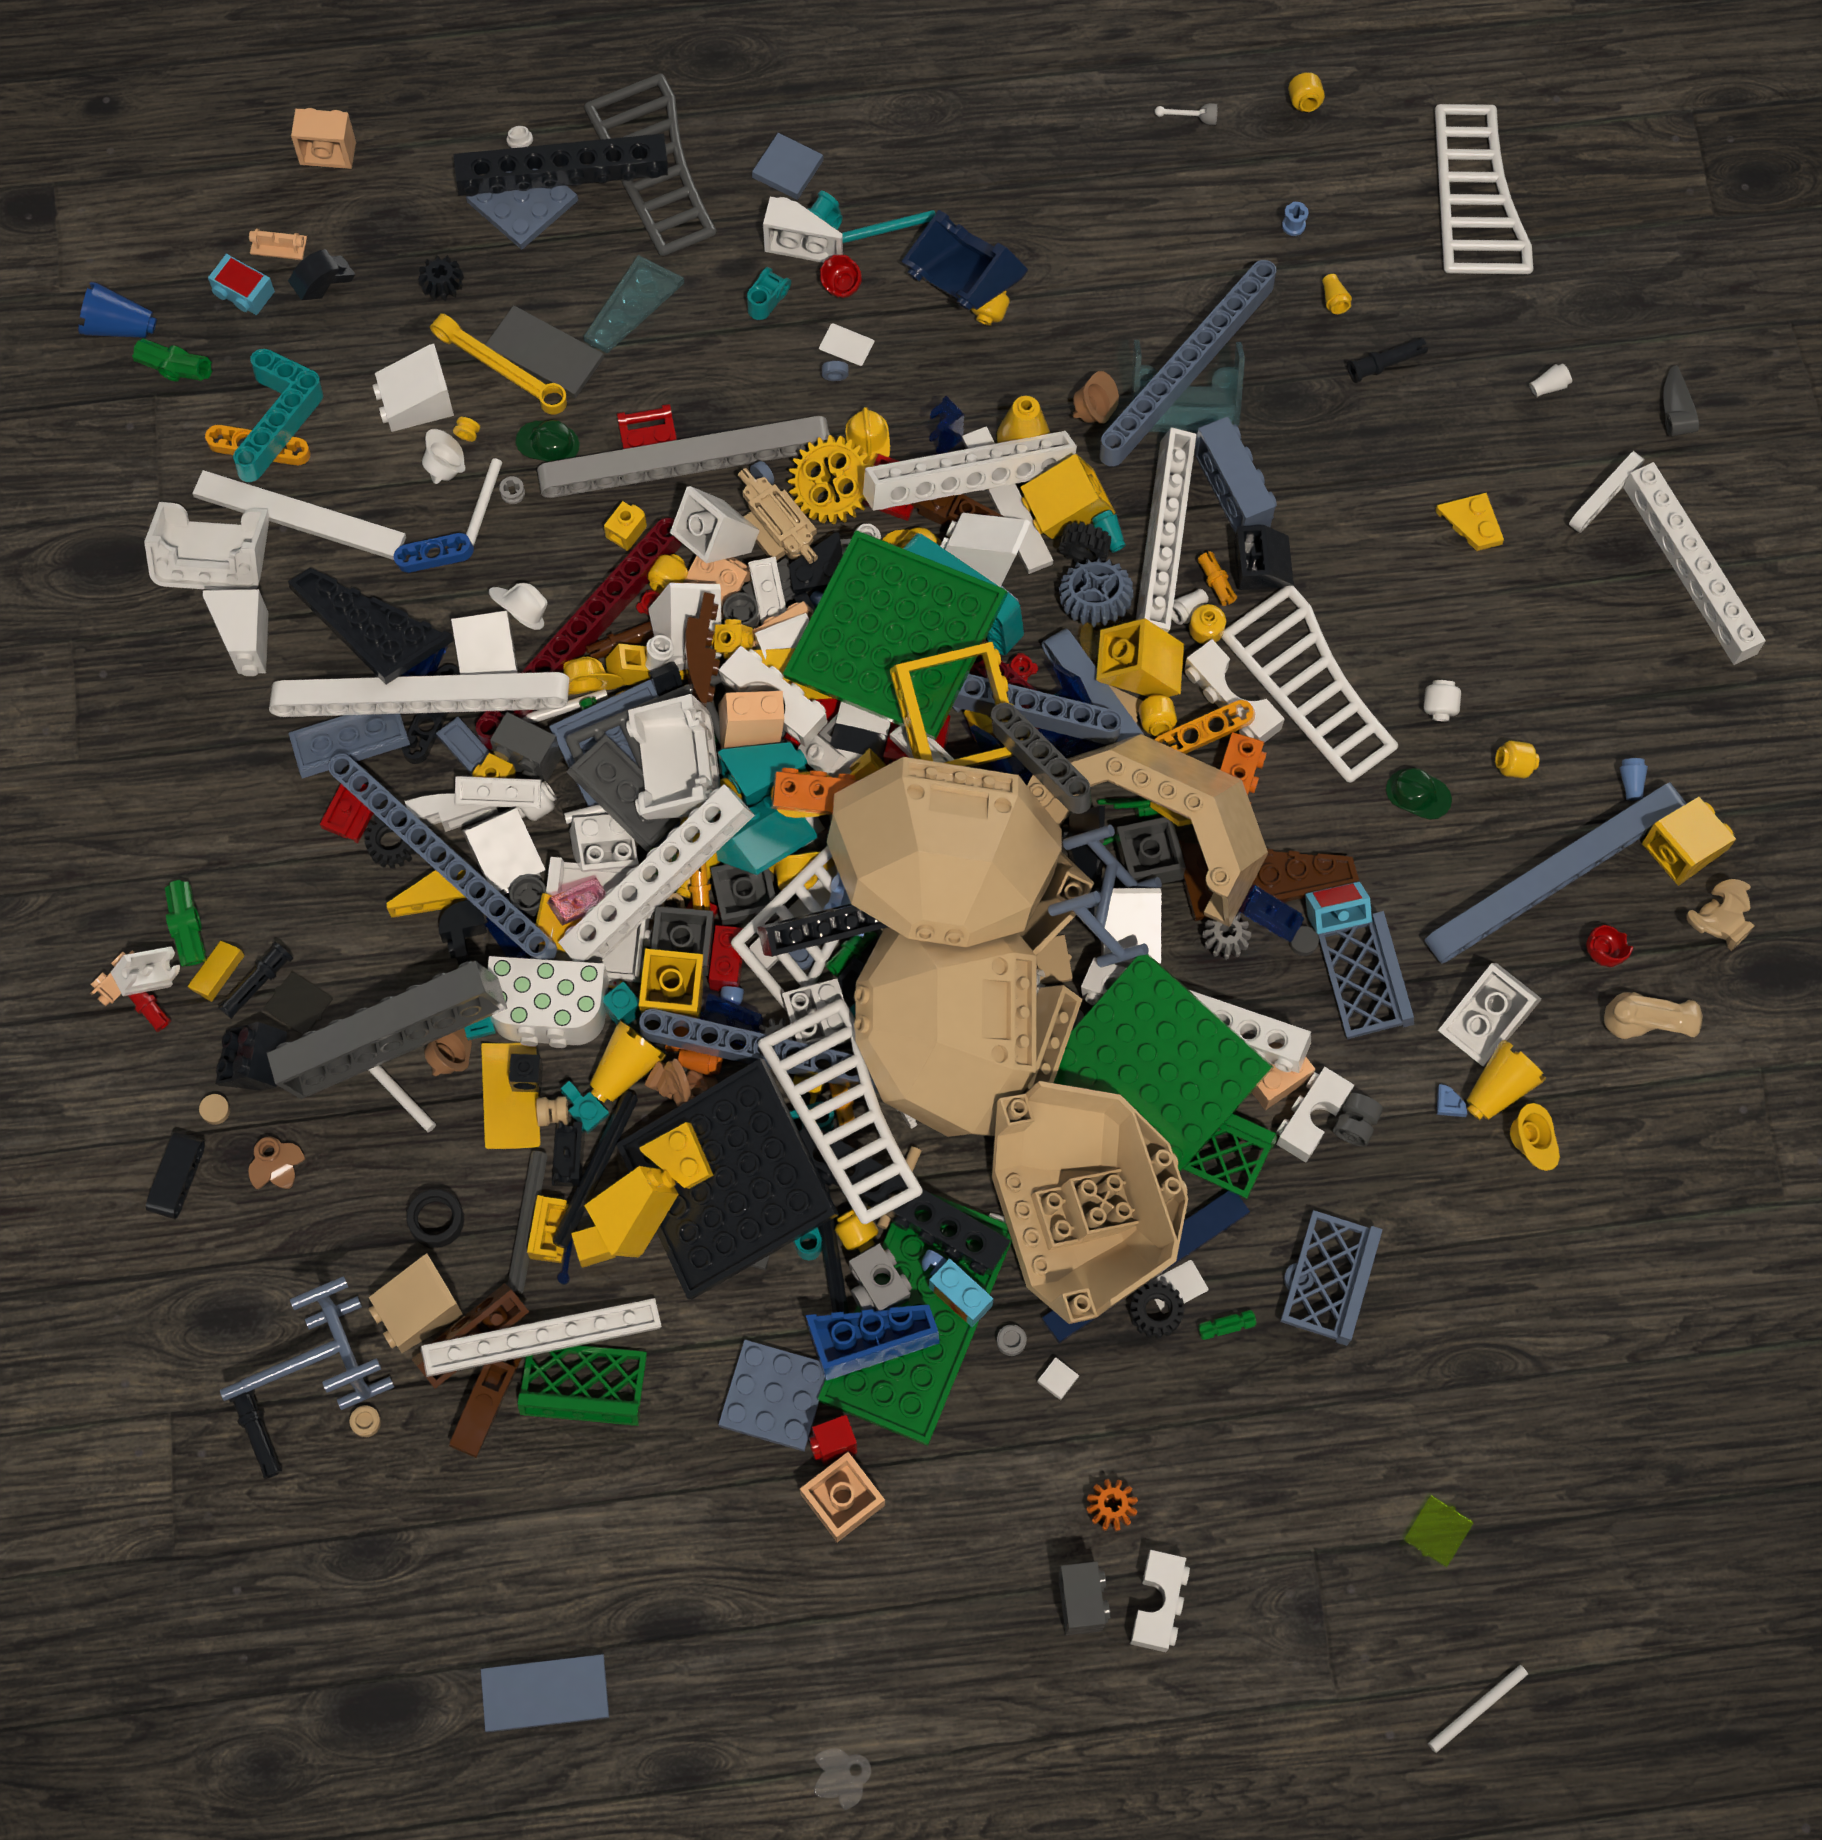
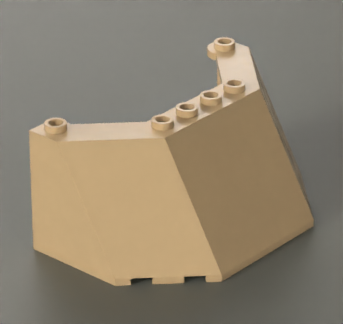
[1027,734,1268,927]

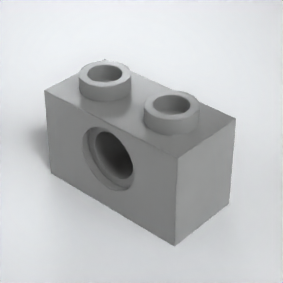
[849,1243,912,1311]

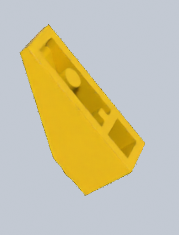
[606,644,688,686]
[387,870,468,918]

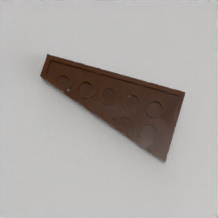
[1179,840,1360,921]

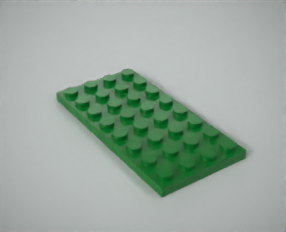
[817,1193,1012,1446]

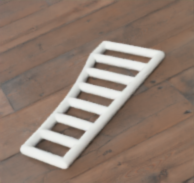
[1435,104,1533,274]
[1221,586,1398,783]
[731,845,839,1011]
[758,999,922,1224]

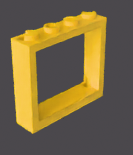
[890,642,1023,767]

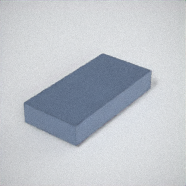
[436,717,491,775]

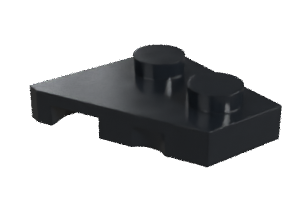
[789,532,843,594]

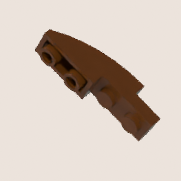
[911,494,1005,528]
[684,592,720,707]
[449,1357,523,1458]

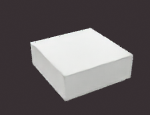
[1037,1358,1079,1401]

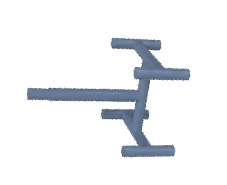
[1048,825,1162,968]
[220,1276,394,1410]

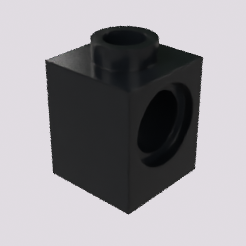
[509,1054,543,1093]

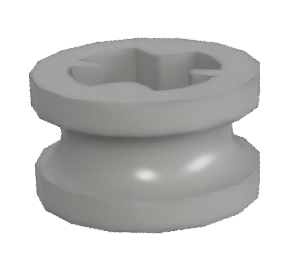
[499,476,525,504]

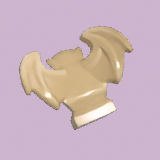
[1686,879,1754,951]

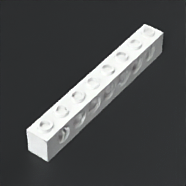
[1136,427,1196,633]
[863,431,1077,511]
[1623,462,1766,665]
[558,784,755,963]
[1081,957,1311,1073]

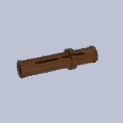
[585,621,654,660]

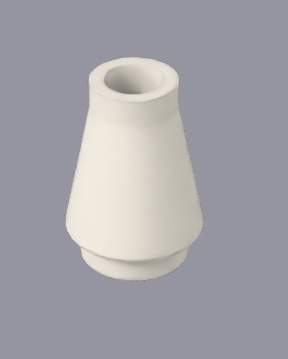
[1530,363,1572,397]
[1172,589,1209,625]
[645,635,674,671]

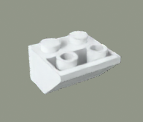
[569,814,639,872]
[782,979,851,1047]

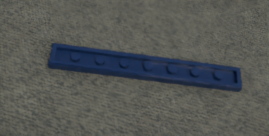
[1042,1191,1250,1344]

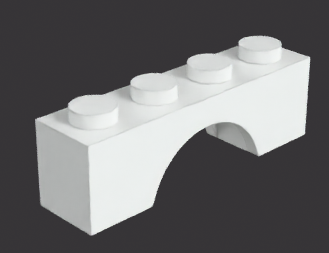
[1185,639,1285,743]
[719,646,827,747]

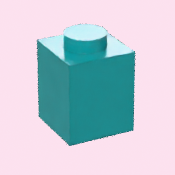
[603,982,641,1025]

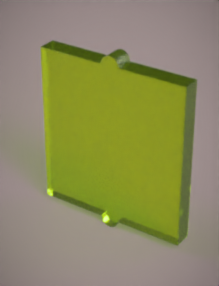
[1404,1495,1474,1568]

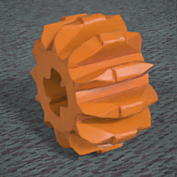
[1087,1479,1138,1531]

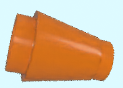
[678,1049,723,1077]

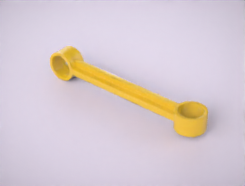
[430,314,567,415]

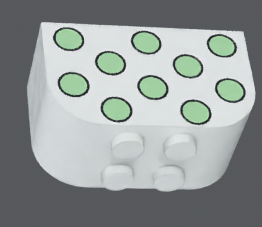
[488,956,609,1048]

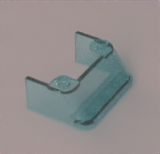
[1132,339,1245,433]

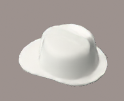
[422,429,465,484]
[489,583,547,630]

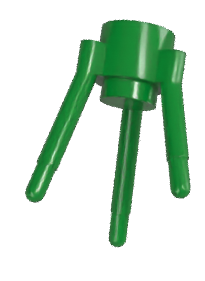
[1097,797,1161,845]

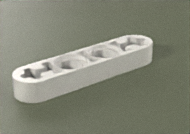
[1569,451,1645,533]

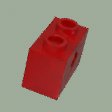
[709,925,743,991]
[809,1415,857,1466]

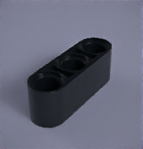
[146,1132,205,1219]

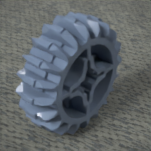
[1059,557,1134,627]

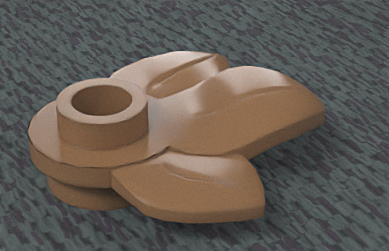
[249,1137,305,1189]

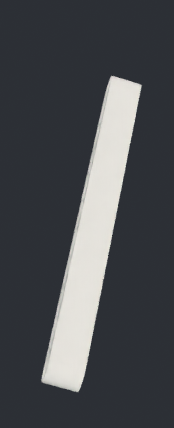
[269,672,569,717]

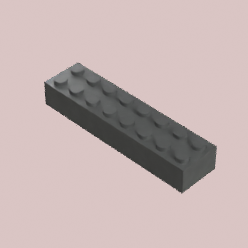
[267,961,508,1099]

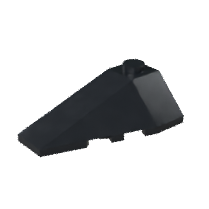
[1062,806,1105,917]

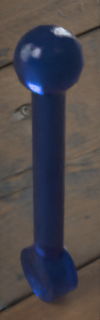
[558,1228,578,1285]

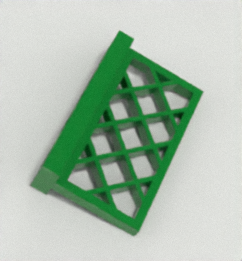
[1183,1114,1278,1199]
[518,1346,647,1426]

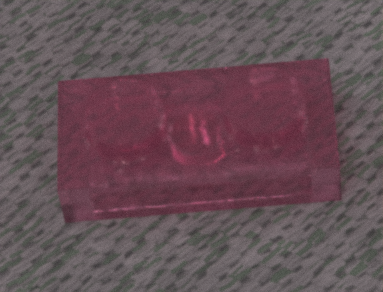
[547,878,606,926]

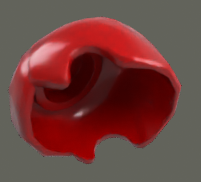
[820,255,862,298]
[1587,925,1633,968]

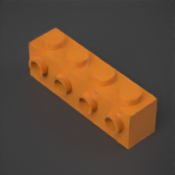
[1220,732,1267,804]
[771,768,859,815]

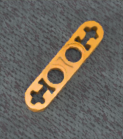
[205,425,311,465]
[1155,700,1256,754]

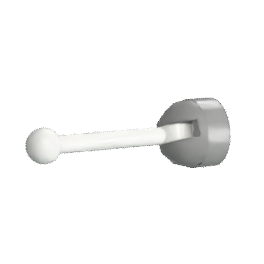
[1155,103,1218,125]

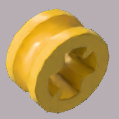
[453,417,480,442]

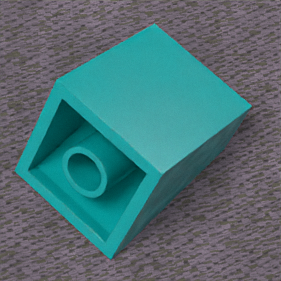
[718,742,808,808]

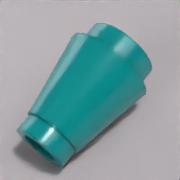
[1092,510,1126,553]

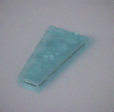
[584,255,684,353]

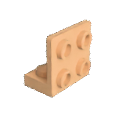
[684,556,752,620]

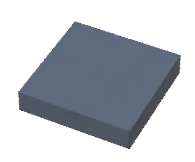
[752,133,823,200]

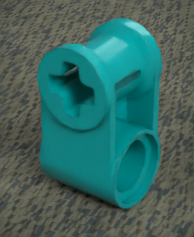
[807,190,843,230]
[747,267,791,320]

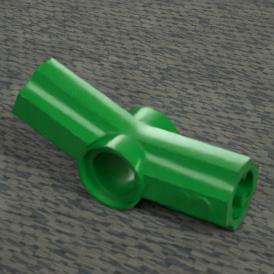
[132,338,212,382]
[165,880,207,967]

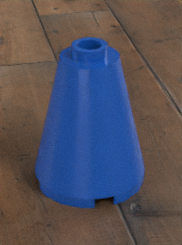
[78,282,157,338]

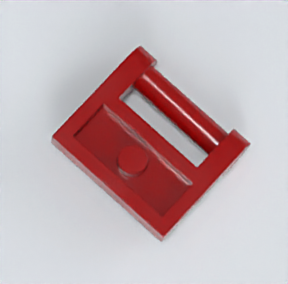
[617,404,677,449]

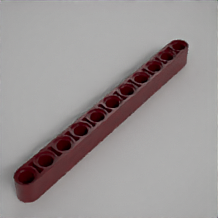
[476,518,682,749]

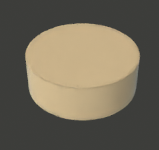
[199,1094,230,1125]
[350,1406,381,1437]

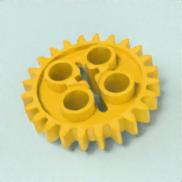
[788,435,874,525]

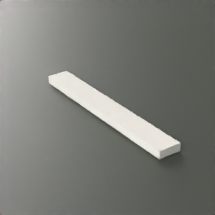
[192,470,406,560]
[421,1298,661,1377]

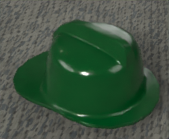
[515,420,580,462]
[1386,768,1452,820]

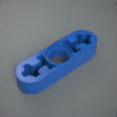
[393,533,474,573]

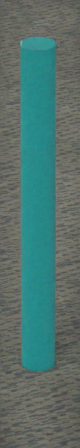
[842,210,935,243]

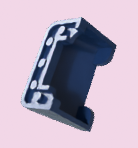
[901,210,1028,311]

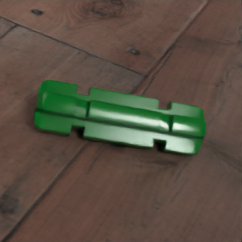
[1198,1310,1256,1340]

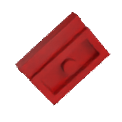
[320,784,374,843]

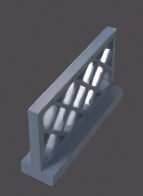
[1318,911,1414,1039]
[1280,1210,1383,1346]

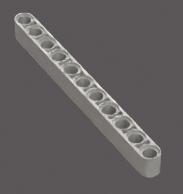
[537,416,830,498]

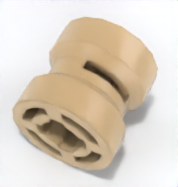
[537,1096,568,1127]

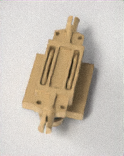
[738,468,818,564]

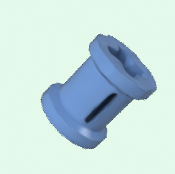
[1282,202,1309,236]

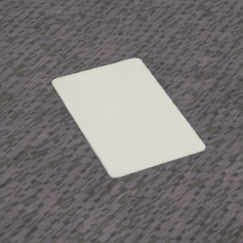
[819,323,874,366]
[1146,1260,1208,1314]

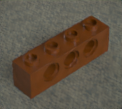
[411,1283,529,1389]

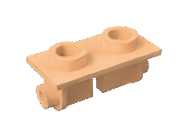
[249,229,307,260]
[90,950,134,1006]

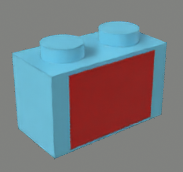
[208,254,275,315]
[1305,882,1372,934]
[929,1259,993,1327]

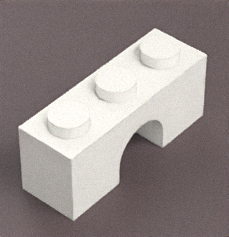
[1276,1067,1354,1163]
[1130,1550,1190,1652]

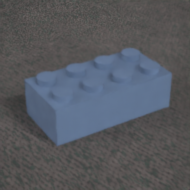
[1194,417,1277,534]

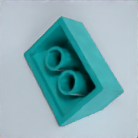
[716,795,817,875]

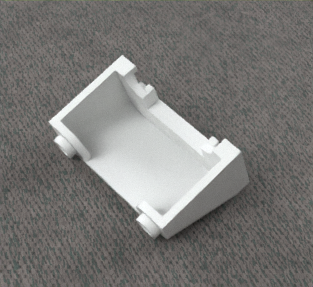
[144,502,269,590]
[626,694,721,820]

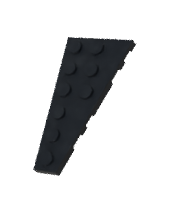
[288,568,453,685]

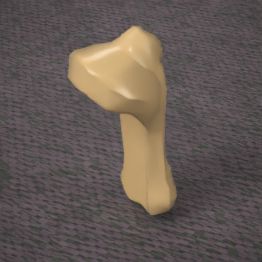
[1604,992,1703,1039]

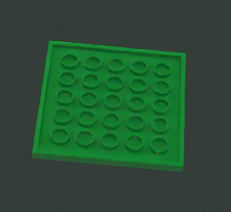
[783,530,1008,740]
[1054,954,1274,1172]

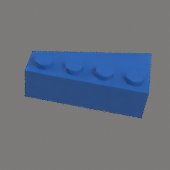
[806,1305,940,1381]

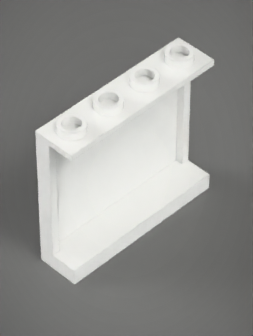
[538,857,658,983]

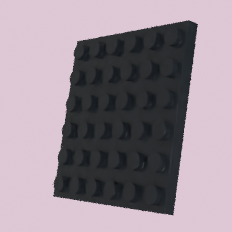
[616,1058,839,1300]

